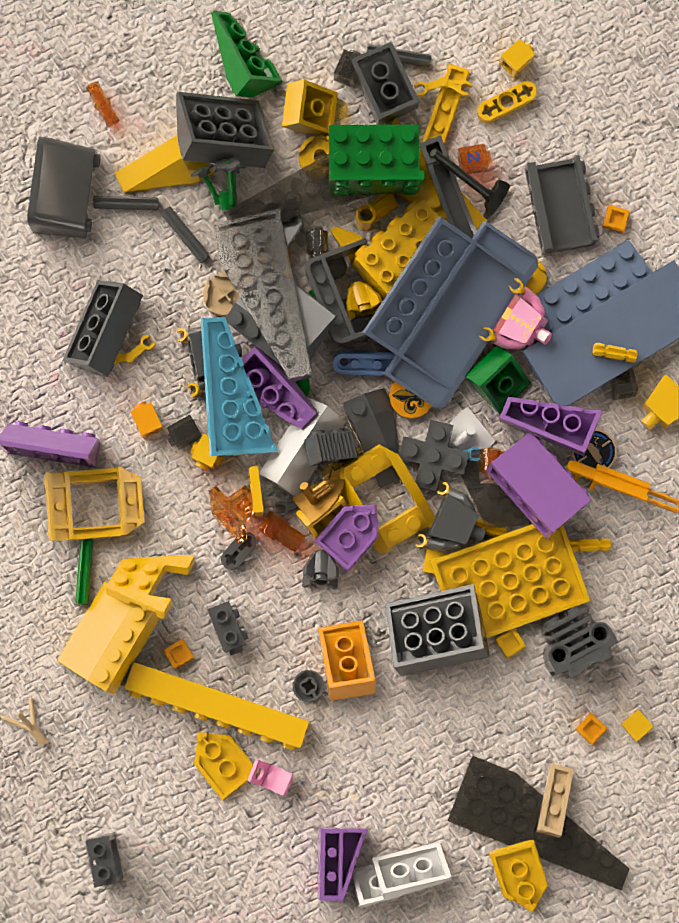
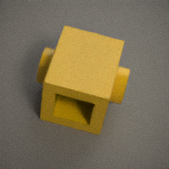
[190,433,224,471]

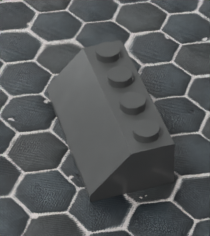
[62,280,143,377]

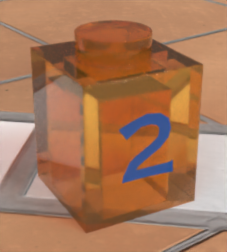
[457,144,492,174]

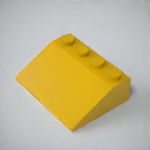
[57,582,160,695]

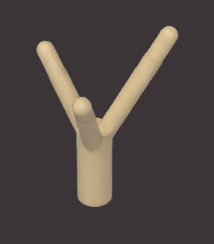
[1,698,48,747]

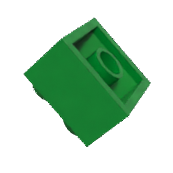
[465,345,532,414]

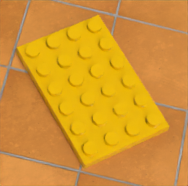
[430,524,590,638]

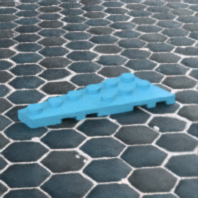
[201,317,278,456]

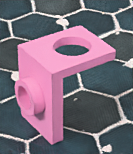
[247,759,294,796]

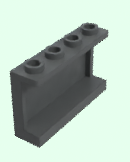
[525,155,599,255]

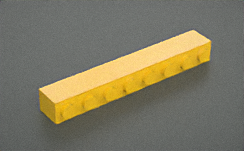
[124,662,309,751]

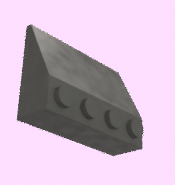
[176,91,274,168]
[226,264,337,373]
[385,584,490,676]

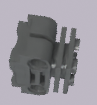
[540,605,619,679]

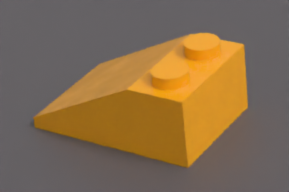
[318,620,376,701]

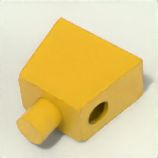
[640,374,679,431]

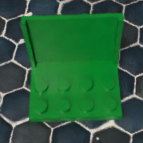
[329,125,424,195]

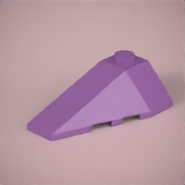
[242,346,317,429]

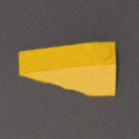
[114,136,214,194]

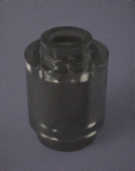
[306,226,329,260]

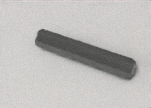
[366,44,431,67]
[93,195,159,210]
[161,207,210,263]

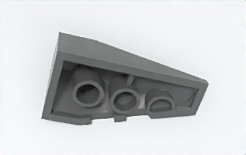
[343,388,400,489]

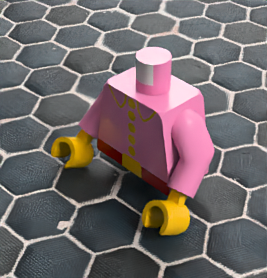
[479,278,552,350]

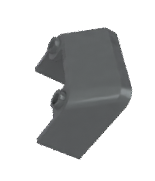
[305,238,370,344]

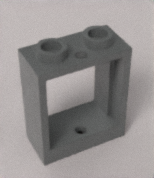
[85,832,124,888]

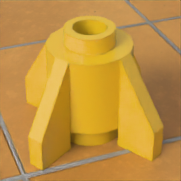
[346,281,382,321]

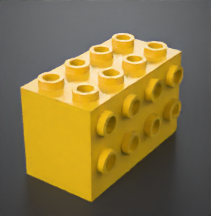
[352,199,438,301]

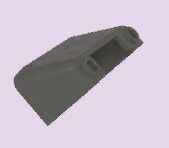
[27,137,101,239]

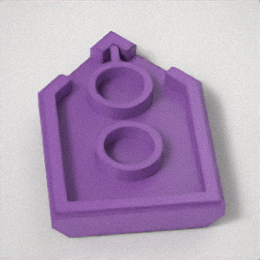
[315,504,379,572]

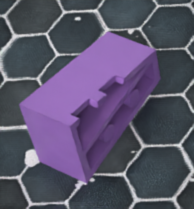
[317,827,368,901]

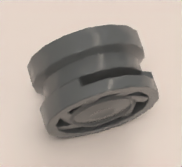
[293,670,324,702]

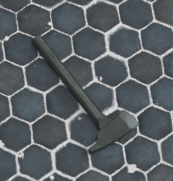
[430,149,510,220]

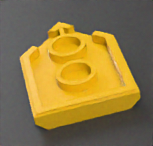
[194,732,259,801]
[489,840,548,912]

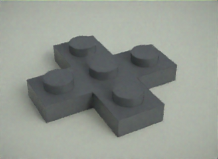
[399,420,470,491]

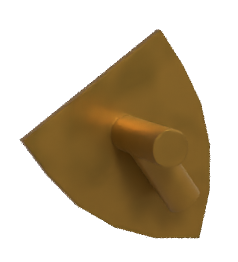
[292,479,345,524]

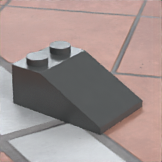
[351,41,420,125]

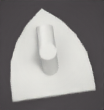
[449,407,496,456]

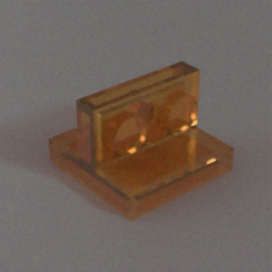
[209,485,253,544]

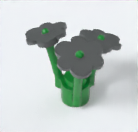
[191,157,246,210]

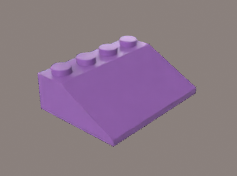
[0,421,101,468]

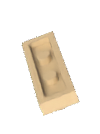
[537,763,574,838]

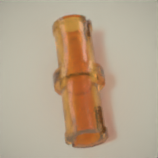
[86,81,119,127]

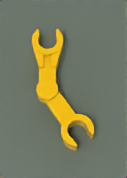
[414,77,472,98]
[114,335,156,365]

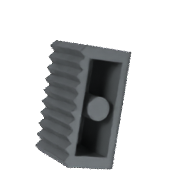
[304,428,358,466]

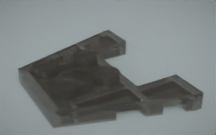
[460,461,532,529]

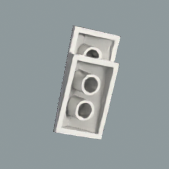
[259,397,346,497]
[352,842,452,908]

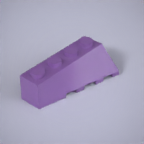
[500,397,602,456]

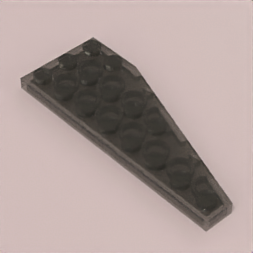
[214,209,313,382]
[447,755,630,891]

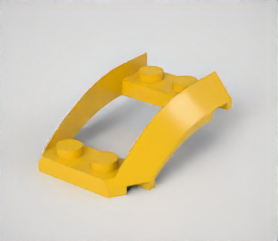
[340,444,435,554]
[43,467,145,541]

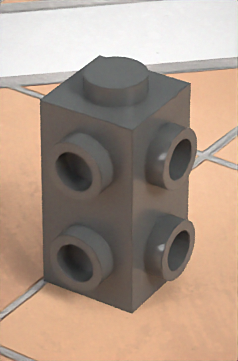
[207,601,249,655]

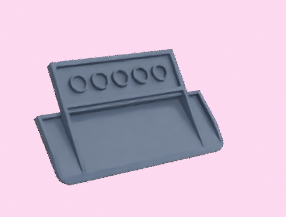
[363,216,538,408]
[523,240,679,406]

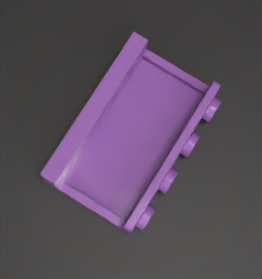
[486,431,591,539]

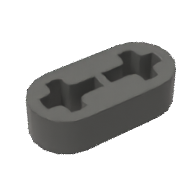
[221,532,257,570]

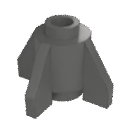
[302,550,339,590]

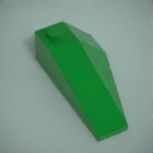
[211,10,283,98]

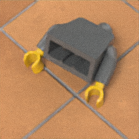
[177,326,242,397]
[415,482,486,551]

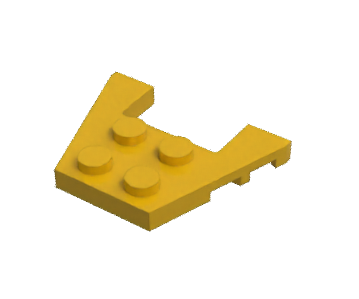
[106,555,195,619]

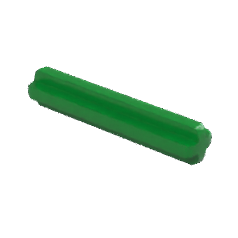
[75,539,93,605]

